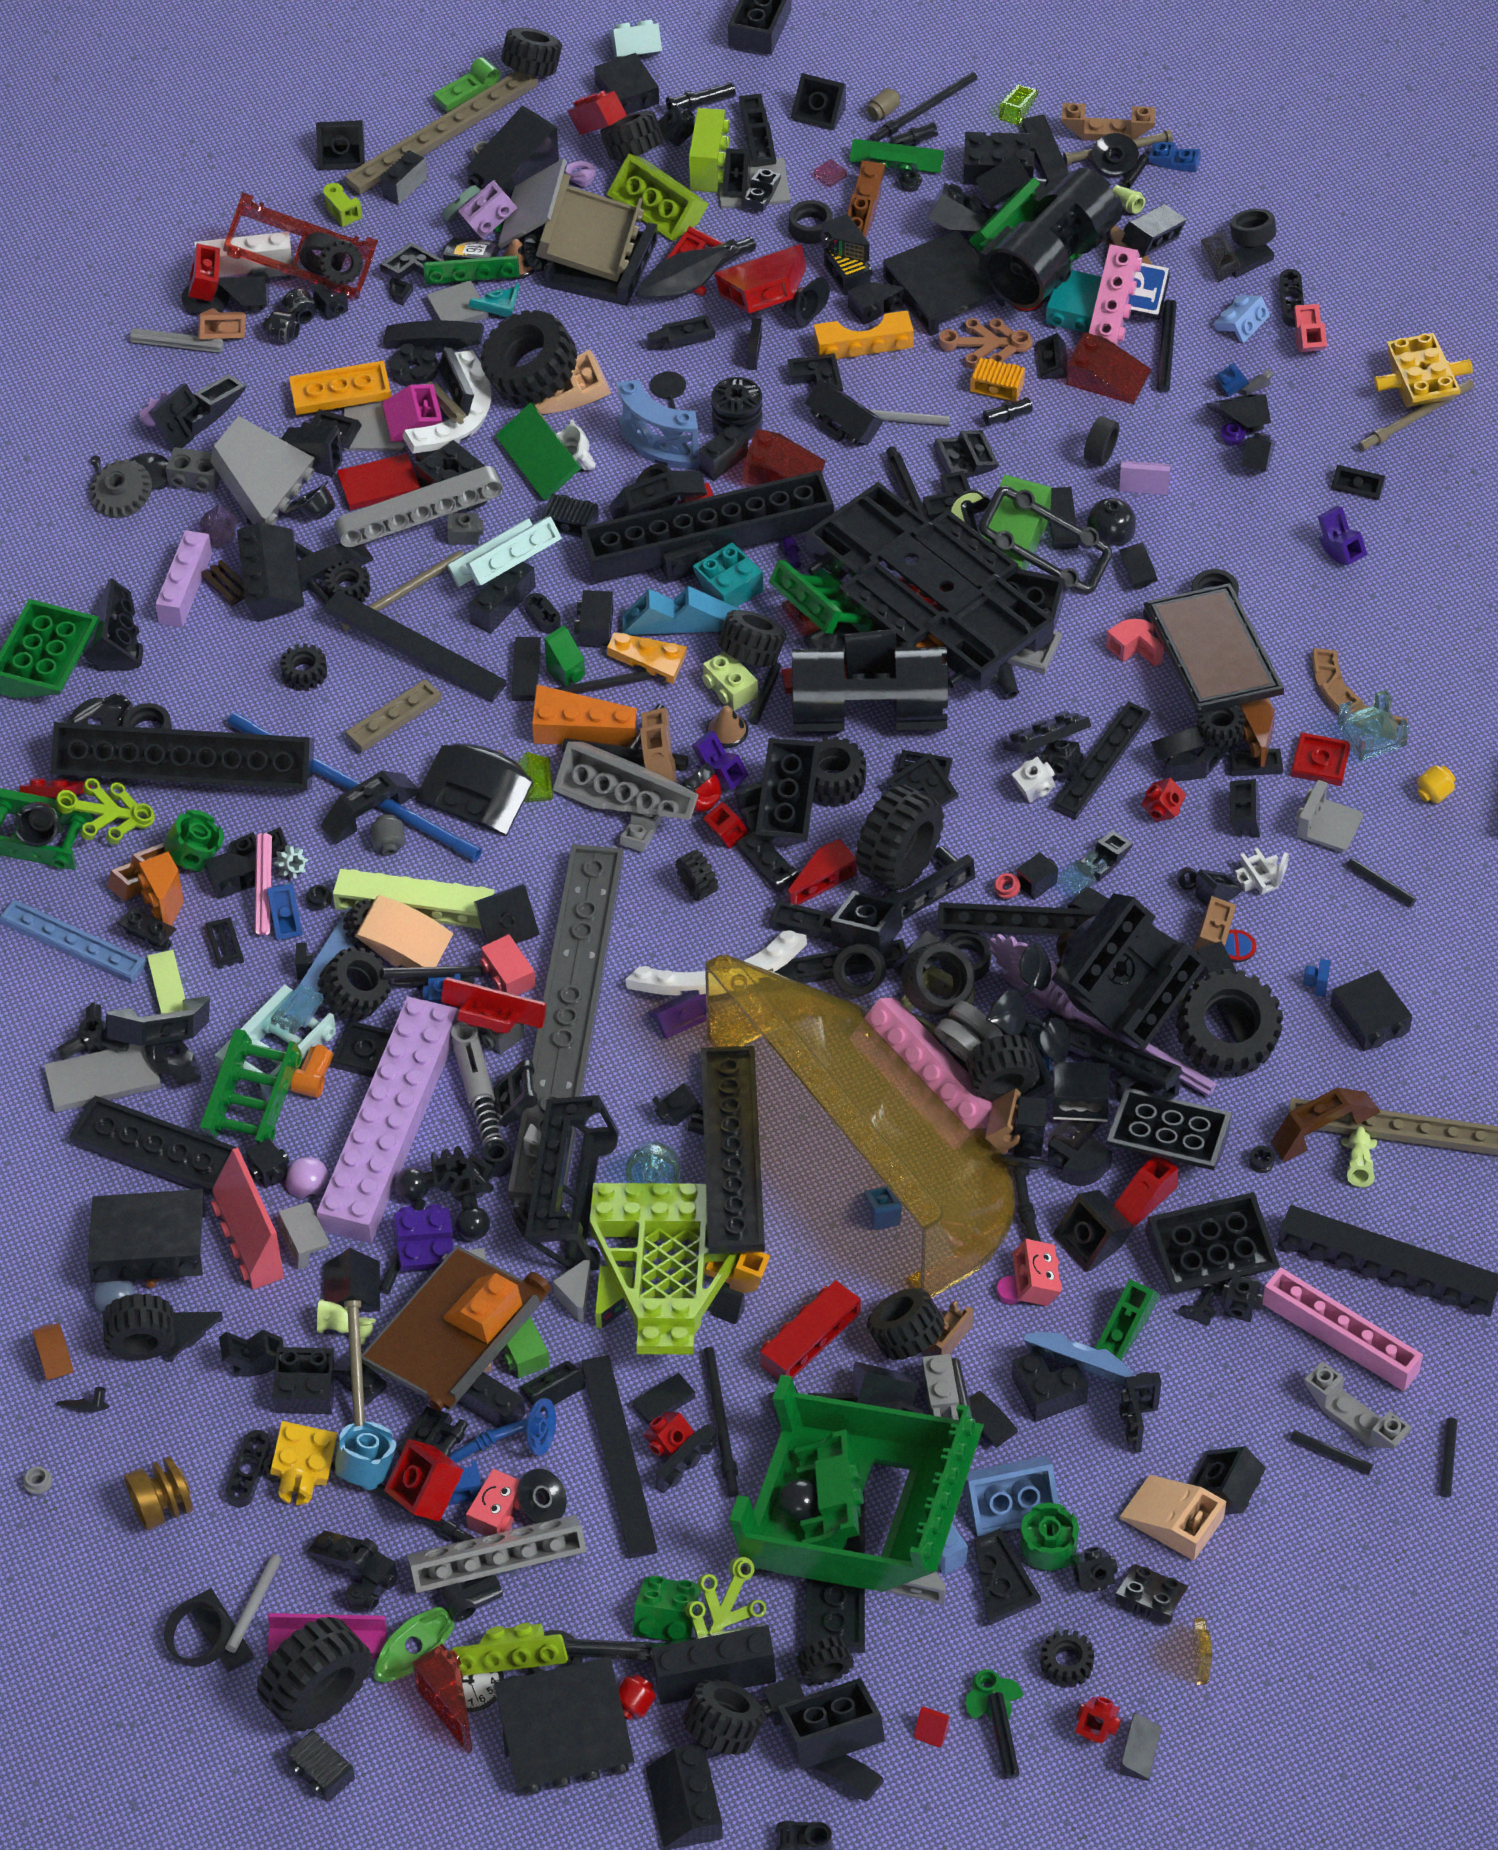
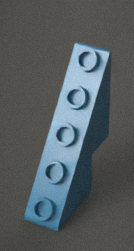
[621,586,741,635]

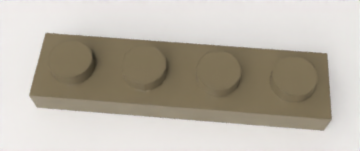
[345,679,442,753]

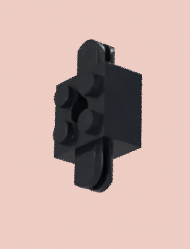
[415,440,487,508]

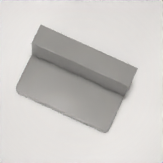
[278,1202,329,1269]

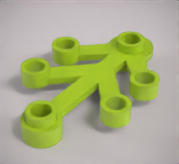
[55,778,155,845]
[685,1557,766,1636]

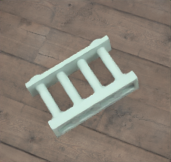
[447,516,562,587]
[215,985,336,1101]

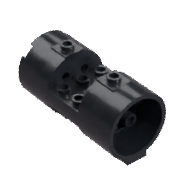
[979,168,1123,309]
[792,642,948,732]

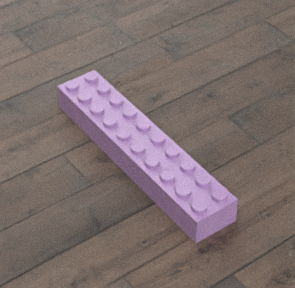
[317,996,459,1243]

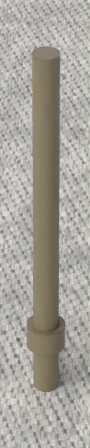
[1358,379,1474,451]
[340,550,464,631]

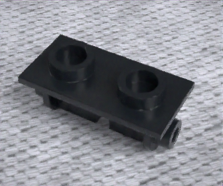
[117,908,176,951]

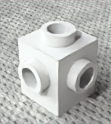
[1012,757,1055,803]

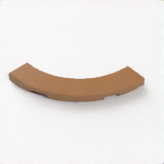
[1312,648,1408,743]

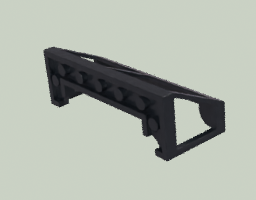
[525,1095,619,1270]

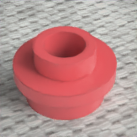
[994,873,1021,899]

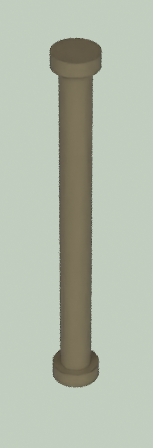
[1063,129,1173,166]
[344,1300,365,1427]

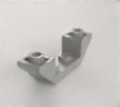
[1304,1361,1412,1449]

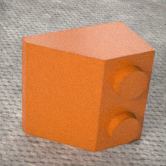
[443,1273,523,1344]

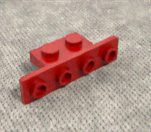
[441,977,547,1034]

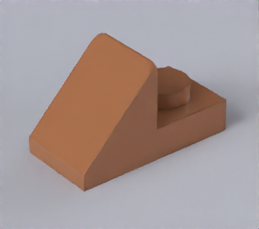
[198,308,246,339]

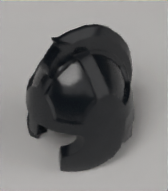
[15,802,64,846]

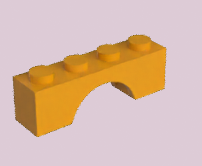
[814,310,914,359]

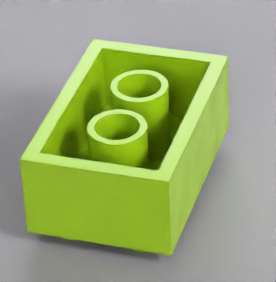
[689,108,730,192]

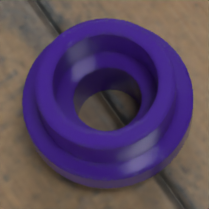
[1221,423,1246,446]

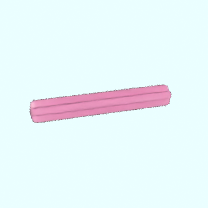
[254,833,272,936]

